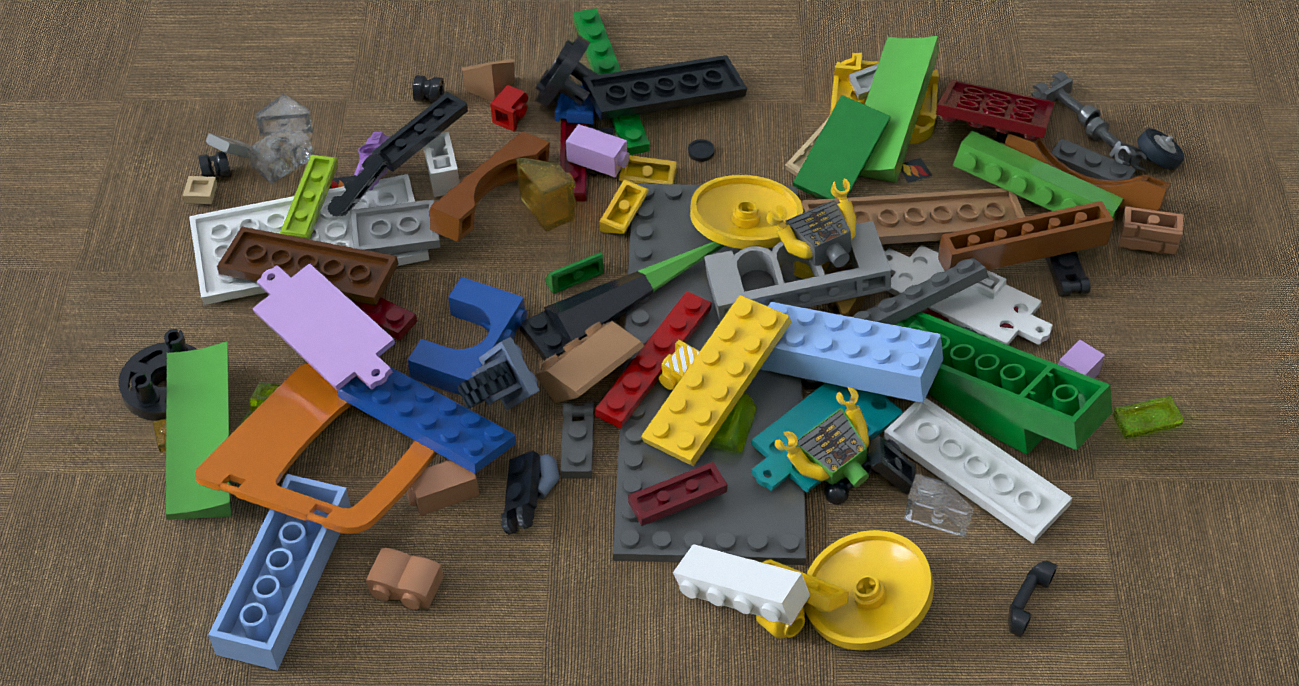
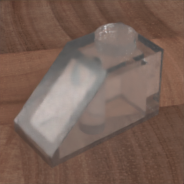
[904,474,974,537]

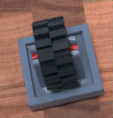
[457,337,540,411]

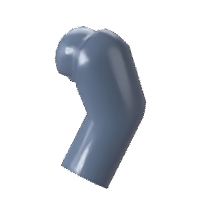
[538,454,560,499]

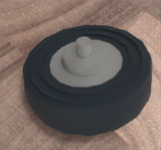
[1137,128,1184,170]

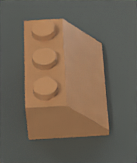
[535,321,644,404]

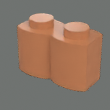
[366,548,444,610]

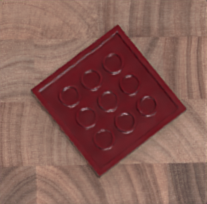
[936,79,1055,140]

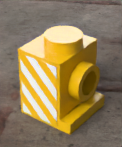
[659,340,700,390]

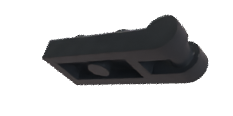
[1046,251,1091,297]

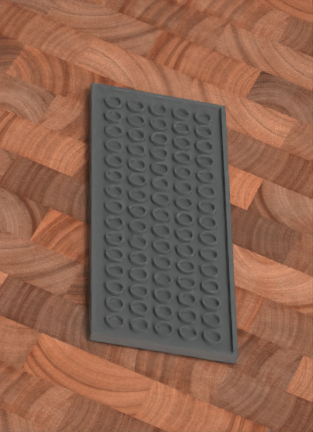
[613,184,806,565]

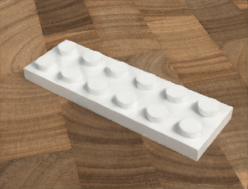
[883,398,1072,544]

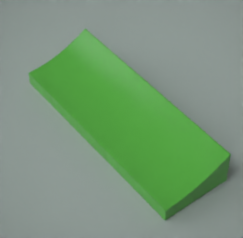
[860,35,939,183]
[166,341,231,520]

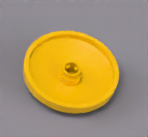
[690,175,803,249]
[804,530,934,650]

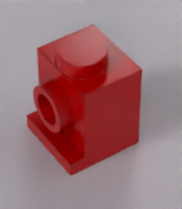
[490,85,529,132]

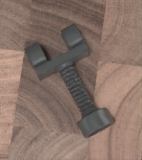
[1031,72,1101,127]
[1085,117,1152,171]

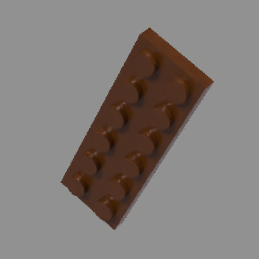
[217,226,399,305]

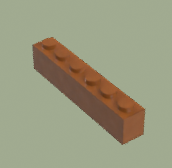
[938,201,1114,271]

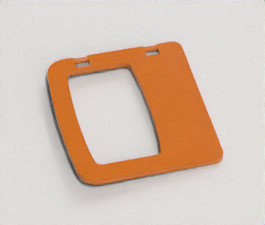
[195,364,437,534]

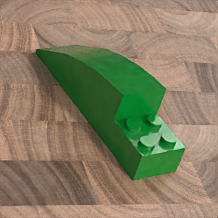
[894,312,1113,455]

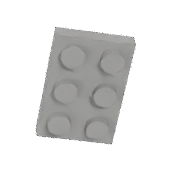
[350,199,440,254]

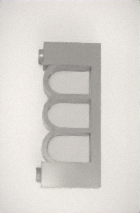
[704,221,891,322]

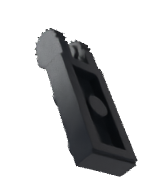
[328,153,391,217]
[501,450,541,535]

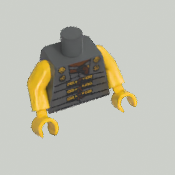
[766,178,857,267]

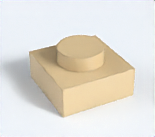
[183,176,217,204]

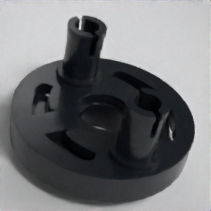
[535,35,599,108]
[119,329,197,421]

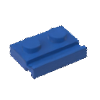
[555,86,596,124]

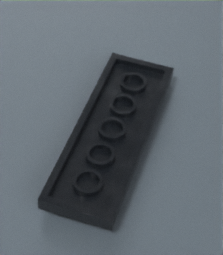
[582,55,747,120]

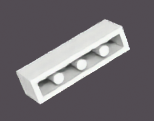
[673,544,810,625]

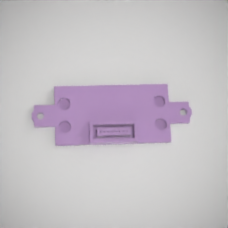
[252,264,396,391]

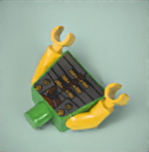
[775,387,870,487]

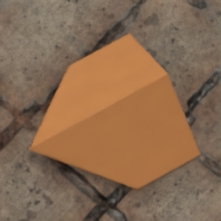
[462,59,515,101]

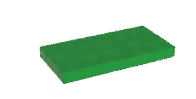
[793,95,890,199]

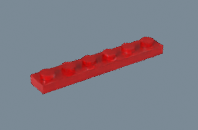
[595,291,712,429]

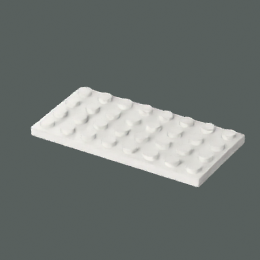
[189,174,429,305]

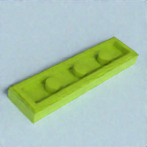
[280,155,339,239]

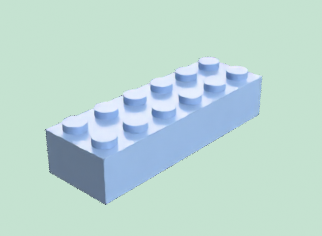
[760,302,943,403]
[208,474,351,671]

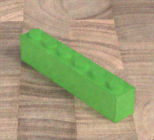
[953,131,1124,219]

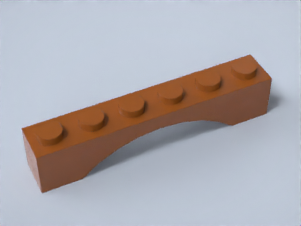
[429,131,550,242]
[1004,132,1171,211]

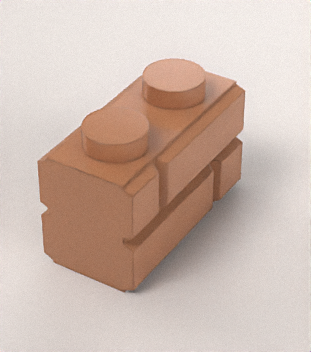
[1118,206,1183,255]

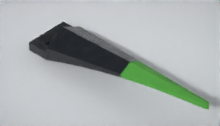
[520,242,725,361]

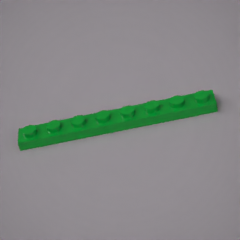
[573,8,650,155]

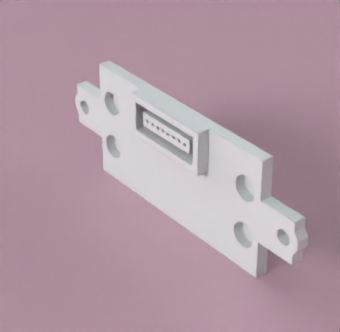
[884,245,1053,345]

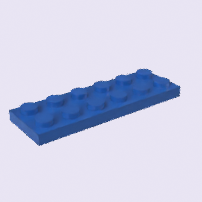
[338,366,516,474]

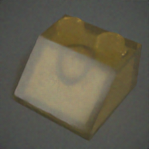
[516,157,577,232]

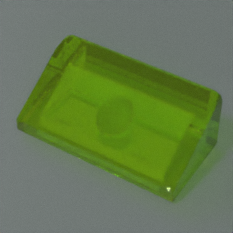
[708,393,757,453]

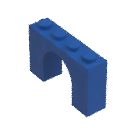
[407,277,527,395]

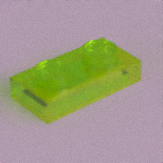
[1112,396,1184,439]

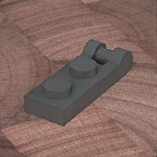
[561,402,594,478]

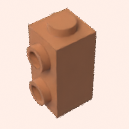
[406,459,479,516]

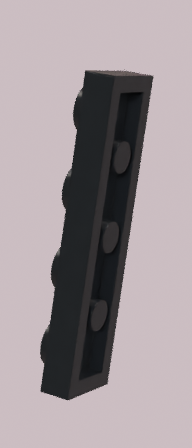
[372,92,468,172]

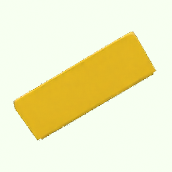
[619,155,678,184]
[599,179,649,234]

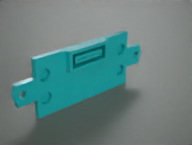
[751,383,903,493]

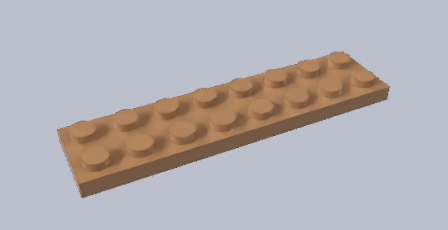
[801,188,1025,244]

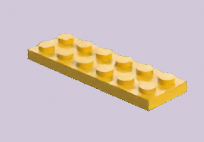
[641,295,792,467]

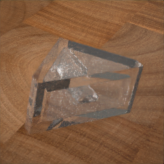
[256,93,313,136]

